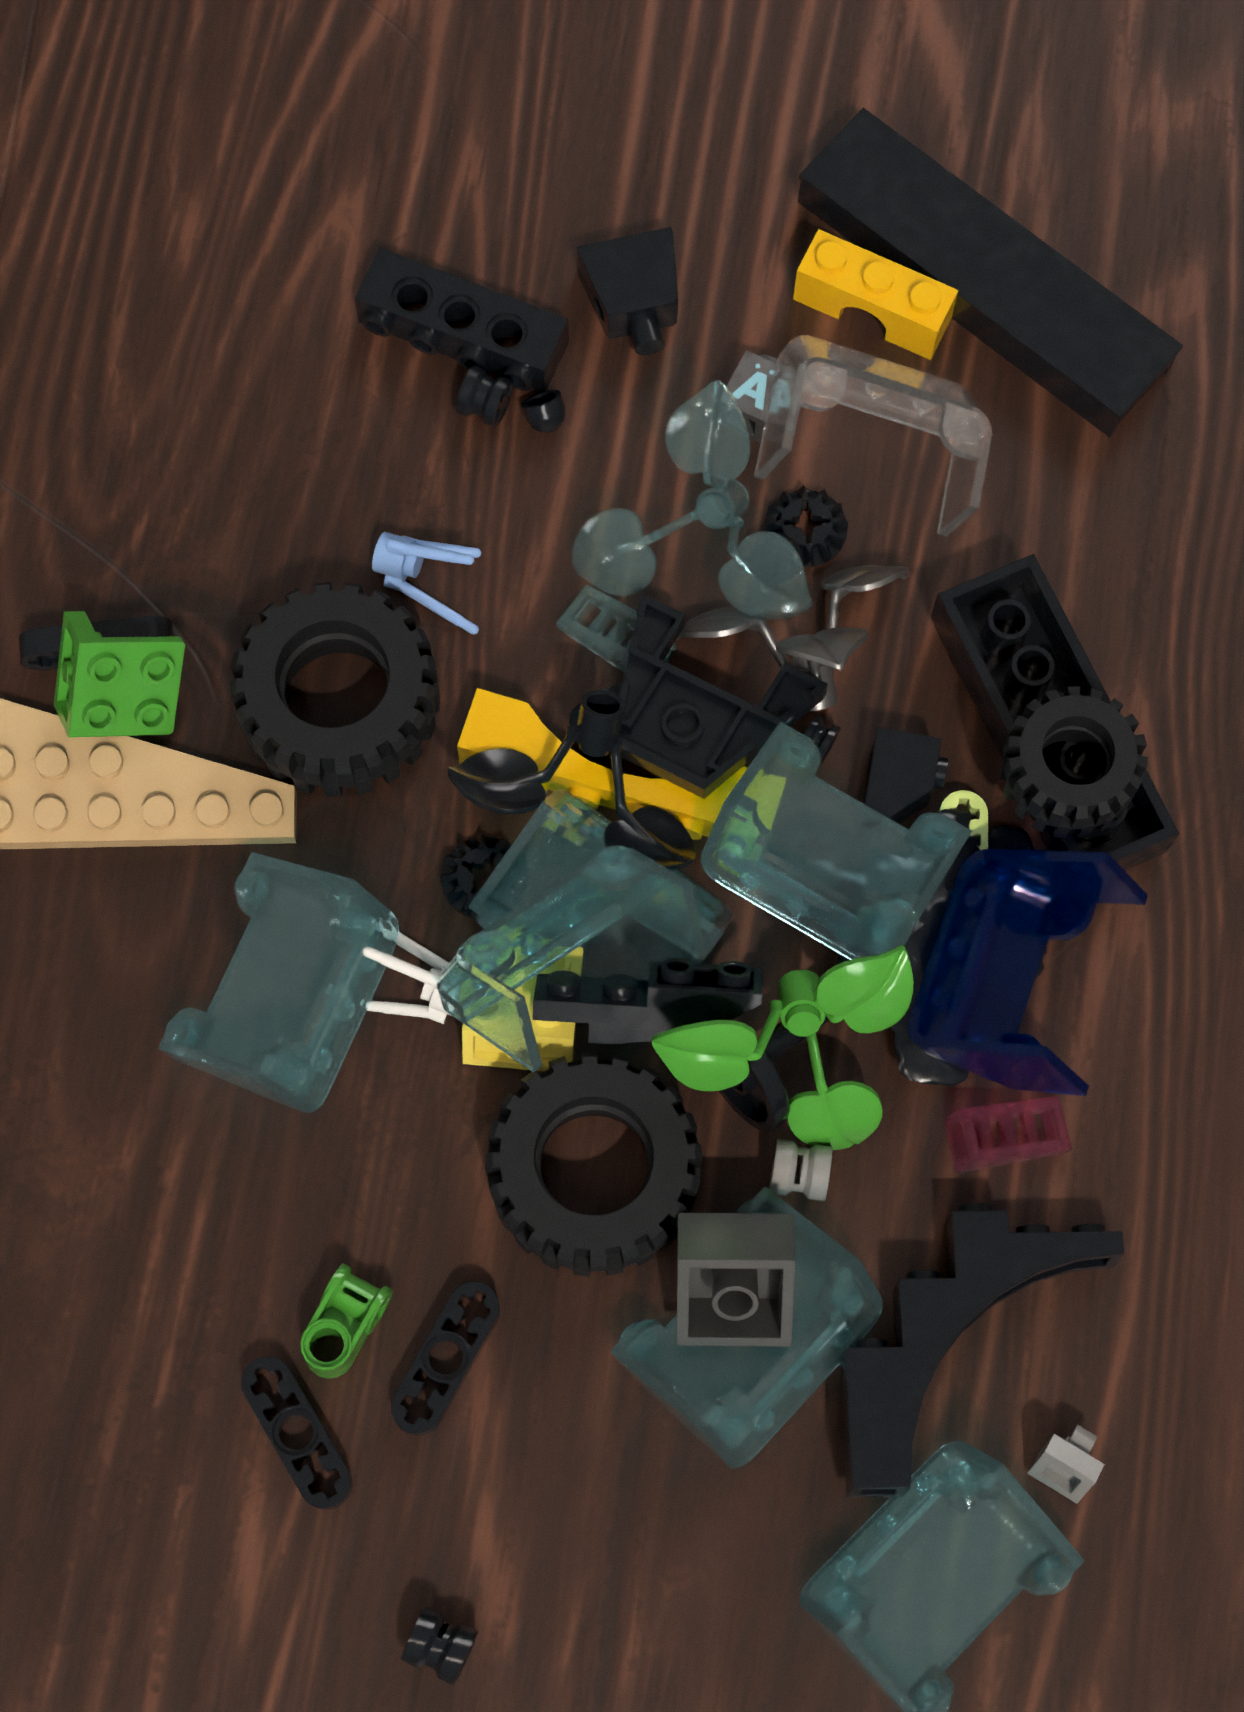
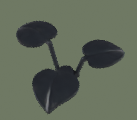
[448,683,696,871]

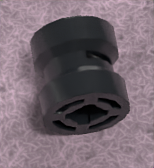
[401,1606,479,1686]

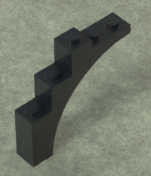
[840,1203,1124,1498]

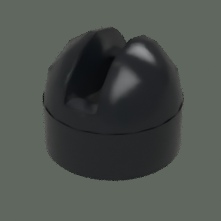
[522,390,566,433]

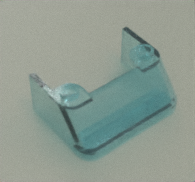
[437,845,706,1073]

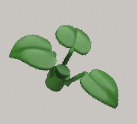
[652,945,914,1150]

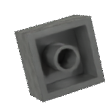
[677,1213,795,1347]

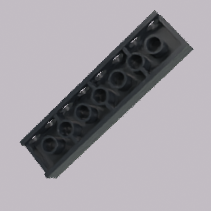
[798,107,1183,437]

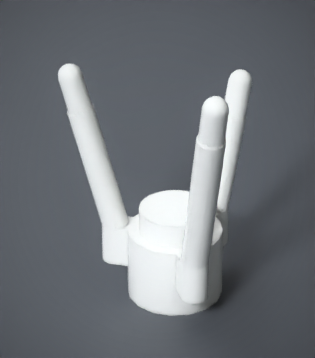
[362,917,469,1024]

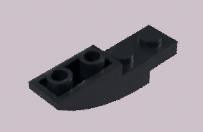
[533,958,762,1044]

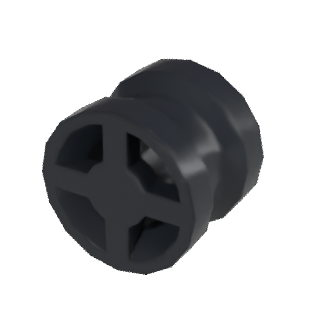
[456,365,514,428]

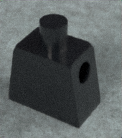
[577,227,678,355]

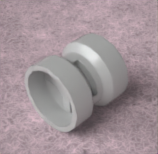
[769,1138,833,1202]

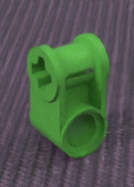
[301,1263,394,1379]

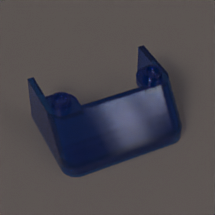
[908,849,1148,1096]

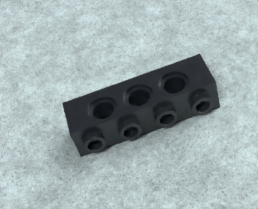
[355,248,569,392]

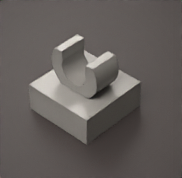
[1027,1424,1105,1504]

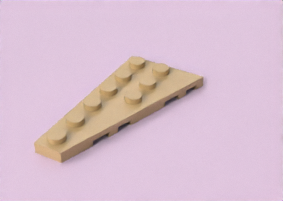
[0,698,297,849]

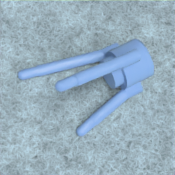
[372,531,481,635]

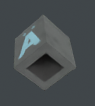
[717,350,793,444]

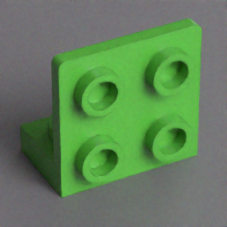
[54,611,185,738]

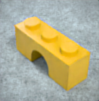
[793,229,959,360]

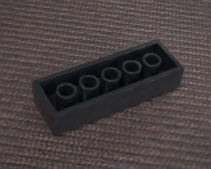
[931,554,1179,894]

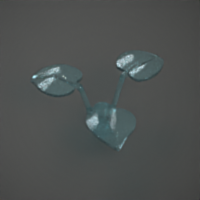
[572,380,813,620]

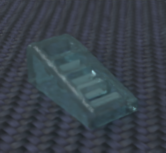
[556,585,676,673]

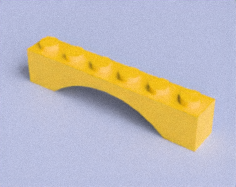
[457,688,786,855]

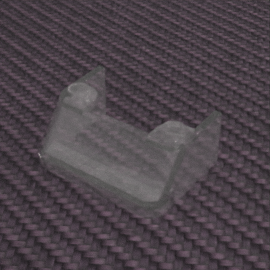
[754,335,992,537]

